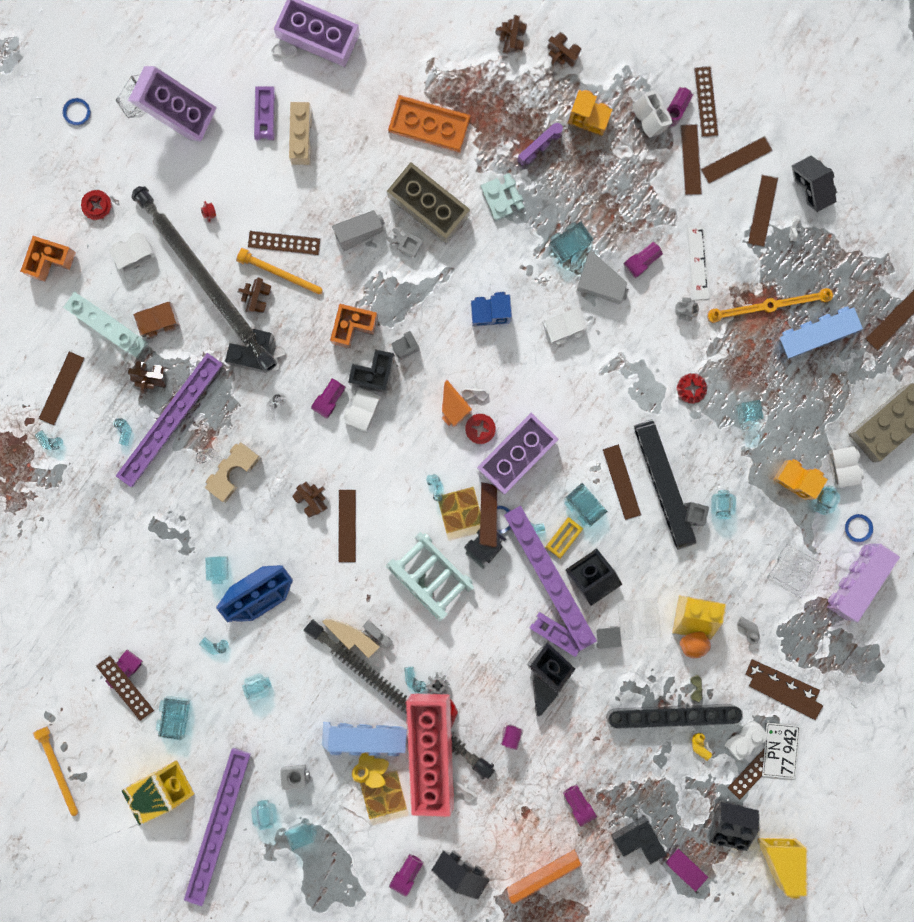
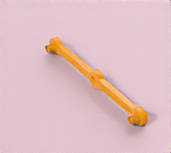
[707,288,833,323]

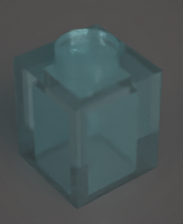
[736,400,764,424]
[205,556,229,584]
[285,819,317,851]

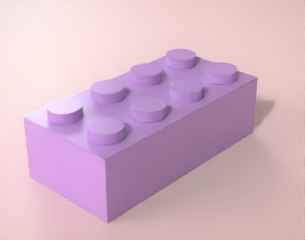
[274,0,360,67]
[128,66,217,141]
[477,412,559,495]
[827,544,900,622]

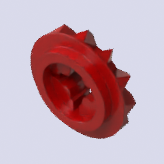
[81,190,112,221]
[677,373,708,404]
[465,414,496,444]

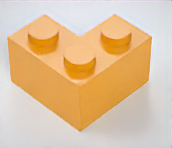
[568,90,613,136]
[773,459,828,500]

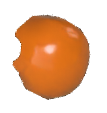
[680,632,711,659]

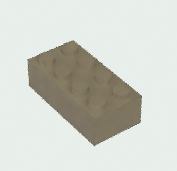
[387,162,470,244]
[848,383,914,463]

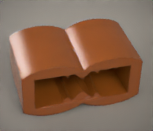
[133,302,180,339]

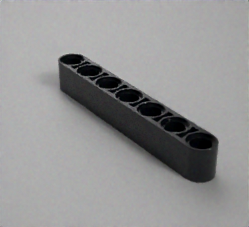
[634,419,696,550]
[606,704,743,728]

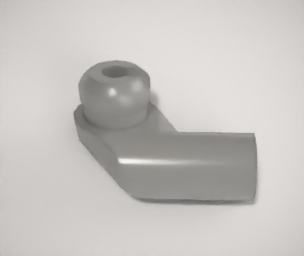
[737,617,760,644]

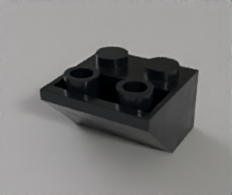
[709,802,759,851]

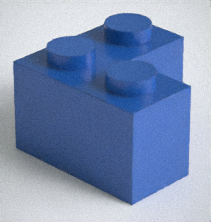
[471,292,512,326]

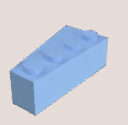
[779,306,863,359]
[322,722,407,756]

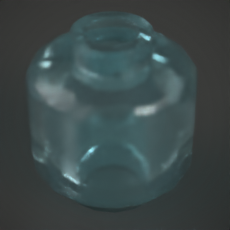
[811,485,841,515]
[711,490,736,519]
[241,673,272,702]
[251,800,278,830]

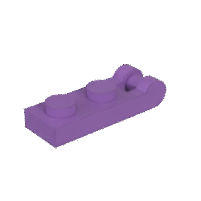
[254,86,275,140]
[517,123,563,166]
[529,612,580,657]

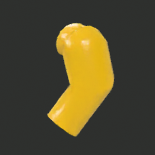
[692,733,712,761]

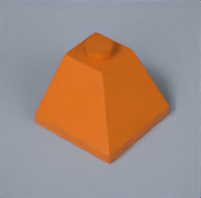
[441,380,472,427]

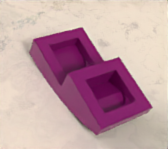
[665,848,709,892]

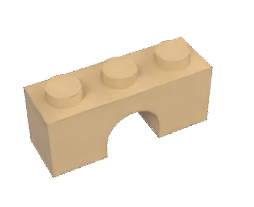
[289,102,312,165]
[205,442,261,503]

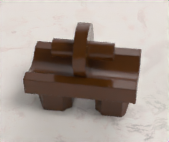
[495,15,527,54]
[547,32,582,68]
[237,277,271,313]
[128,361,166,394]
[292,481,328,518]

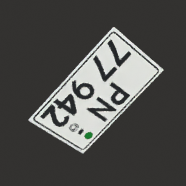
[762,723,800,779]

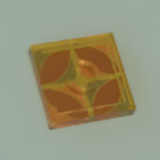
[437,487,480,533]
[360,770,407,819]

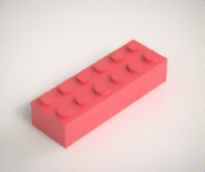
[406,694,454,817]

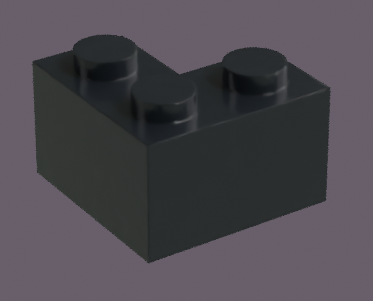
[791,155,837,212]
[225,329,274,373]
[348,349,395,393]
[611,815,667,865]
[431,850,490,900]

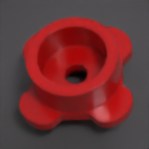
[201,201,216,222]

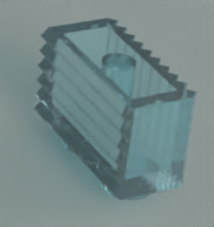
[548,222,594,264]
[564,483,608,527]
[156,696,191,740]

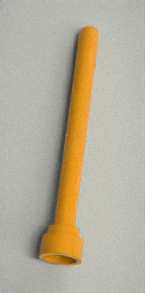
[236,248,323,294]
[33,726,78,816]

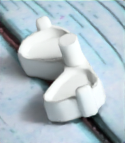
[271,44,298,58]
[790,215,801,242]
[271,345,286,371]
[461,387,488,401]
[453,780,477,802]

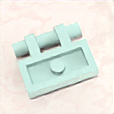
[480,173,525,221]

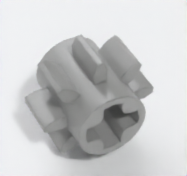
[675,297,699,321]
[426,672,450,694]

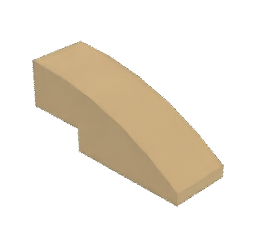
[322,618,380,658]

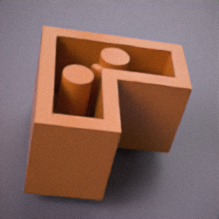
[20,236,76,282]
[330,303,378,348]

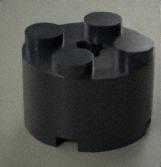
[464,529,508,569]

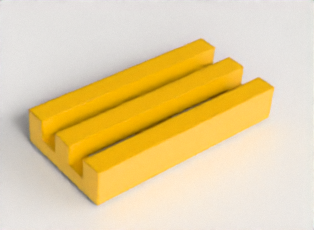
[545,517,584,559]

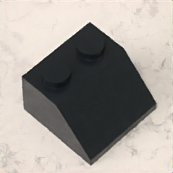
[566,548,623,606]
[527,642,576,694]

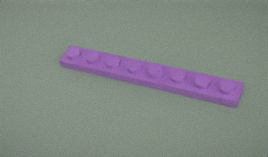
[116,352,224,488]
[504,505,597,651]
[183,748,251,906]

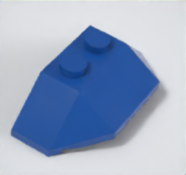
[216,565,293,622]

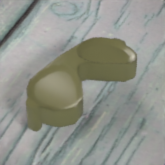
[690,675,702,703]

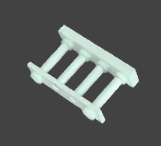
[63,291,149,358]
[385,532,474,621]

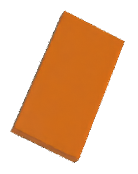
[388,95,471,153]
[507,849,582,904]

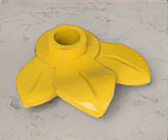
[352,752,389,788]

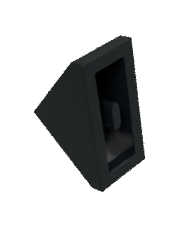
[533,675,558,716]

